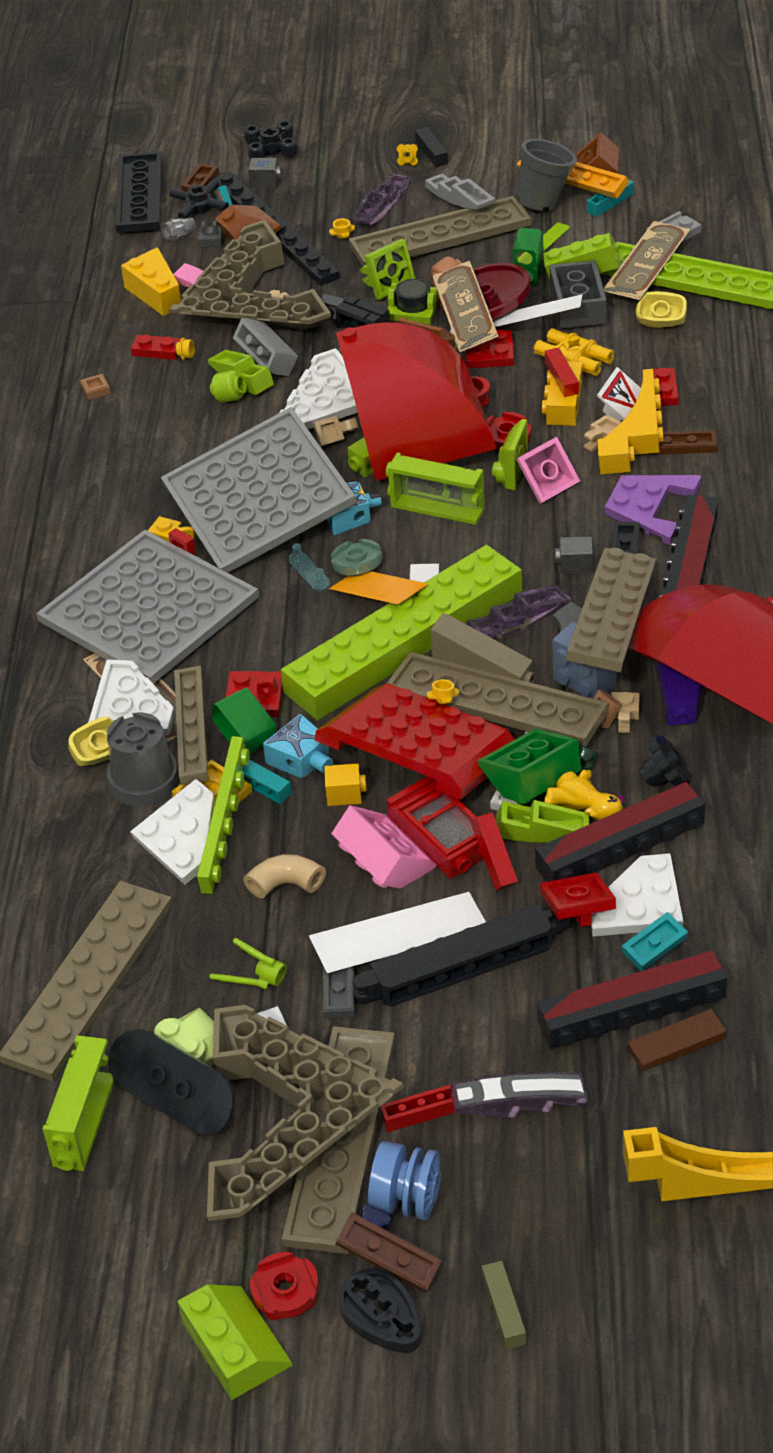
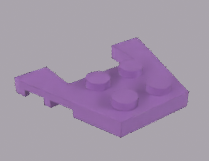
[605,475,701,545]

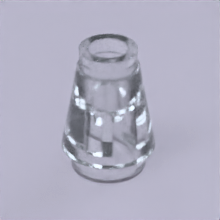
[161,217,196,241]

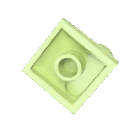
[154,1008,215,1066]

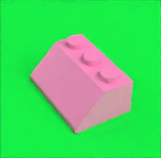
[331,805,437,889]

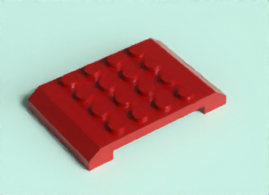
[315,683,515,800]

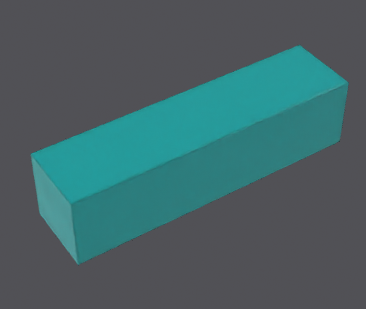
[587,179,634,217]
[243,760,292,804]

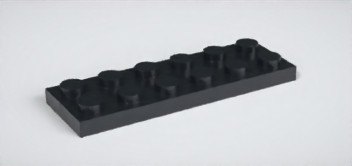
[116,151,162,233]

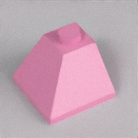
[516,437,580,503]

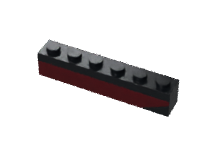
[659,494,718,597]
[535,782,705,882]
[537,951,727,1049]

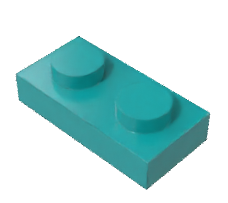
[621,912,688,971]

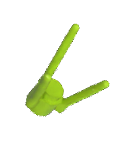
[209,938,287,990]

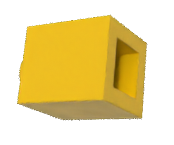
[325,764,367,806]

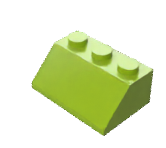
[543,233,619,279]
[177,1284,292,1400]

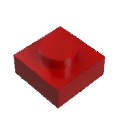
[168,528,195,556]

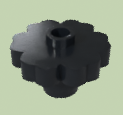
[639,734,691,787]

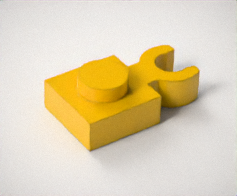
[148,516,196,542]

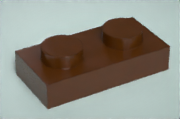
[181,163,219,192]

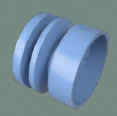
[368,1141,441,1221]

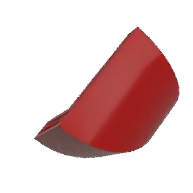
[336,323,496,481]
[628,584,773,724]

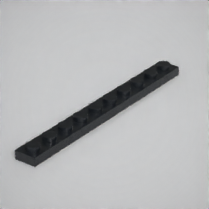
[212,172,340,286]

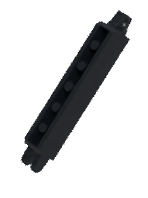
[352,904,570,1007]

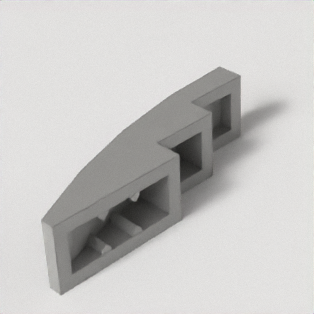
[425,173,495,209]

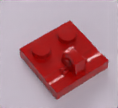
[466,330,514,368]
[226,671,283,717]
[540,872,616,927]

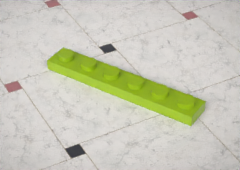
[197,736,250,894]

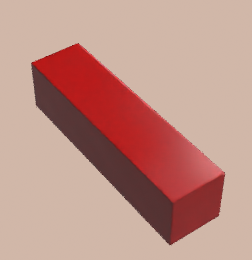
[545,347,579,397]
[471,812,518,891]
[380,1083,464,1133]

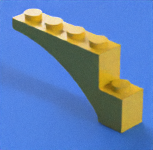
[598,369,664,475]
[623,1127,773,1201]

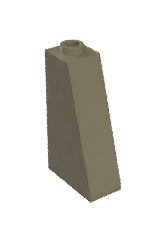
[431,613,535,683]

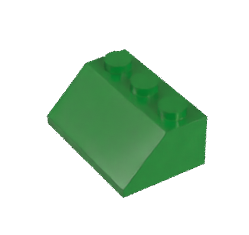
[478,729,581,804]

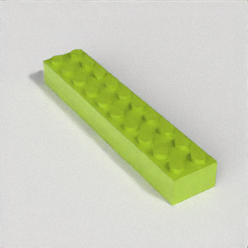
[281,544,522,721]

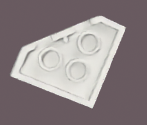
[88,659,175,736]
[130,779,216,885]
[591,853,683,937]

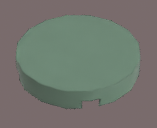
[331,539,383,576]

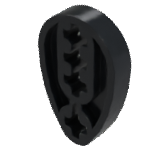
[339,1269,421,1353]

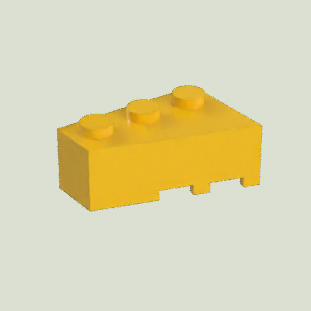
[121,247,181,316]

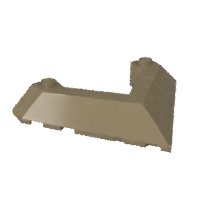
[169,220,331,331]
[207,1005,404,1221]

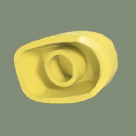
[636,291,687,328]
[68,716,114,766]

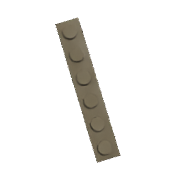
[174,666,209,785]

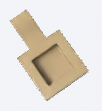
[584,414,621,452]
[313,416,358,447]
[612,692,640,733]

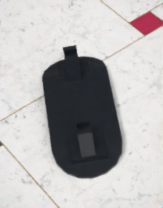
[108,1029,234,1136]

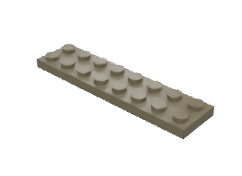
[349,196,531,266]
[565,548,656,672]
[387,652,609,747]
[0,881,173,1082]
[282,1026,395,1254]

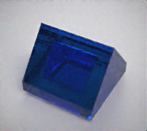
[360,1205,391,1230]

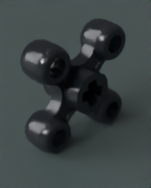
[244,121,298,160]

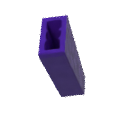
[654,661,702,726]

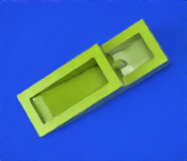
[208,350,274,395]
[495,800,589,843]

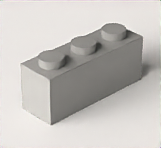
[233,318,298,376]

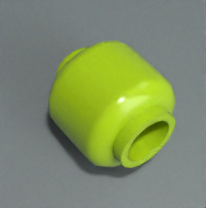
[210,370,247,403]

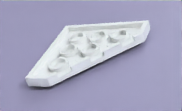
[279,348,358,429]

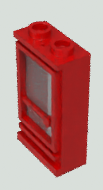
[387,776,484,879]

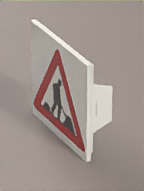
[597,367,641,421]

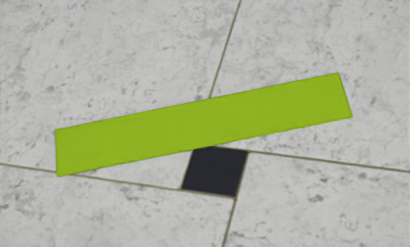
[518,222,571,265]

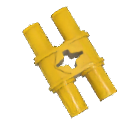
[534,328,614,377]

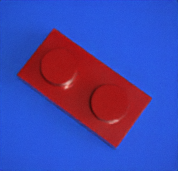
[131,335,181,360]
[653,368,679,406]

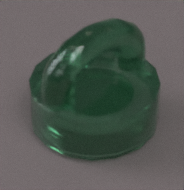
[579,745,599,773]

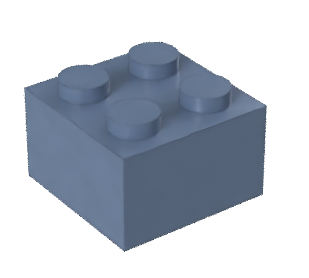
[552,622,617,699]

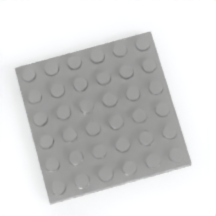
[161,407,357,573]
[36,530,259,684]

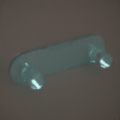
[288,544,330,591]

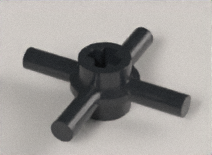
[169,179,229,220]

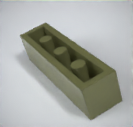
[482,1261,527,1350]

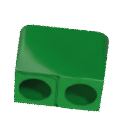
[513,228,544,286]
[212,687,276,755]

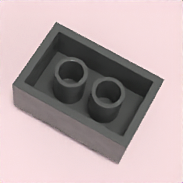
[550,260,606,328]

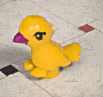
[544,770,625,821]

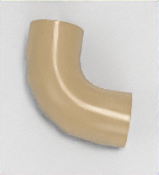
[243,854,326,898]

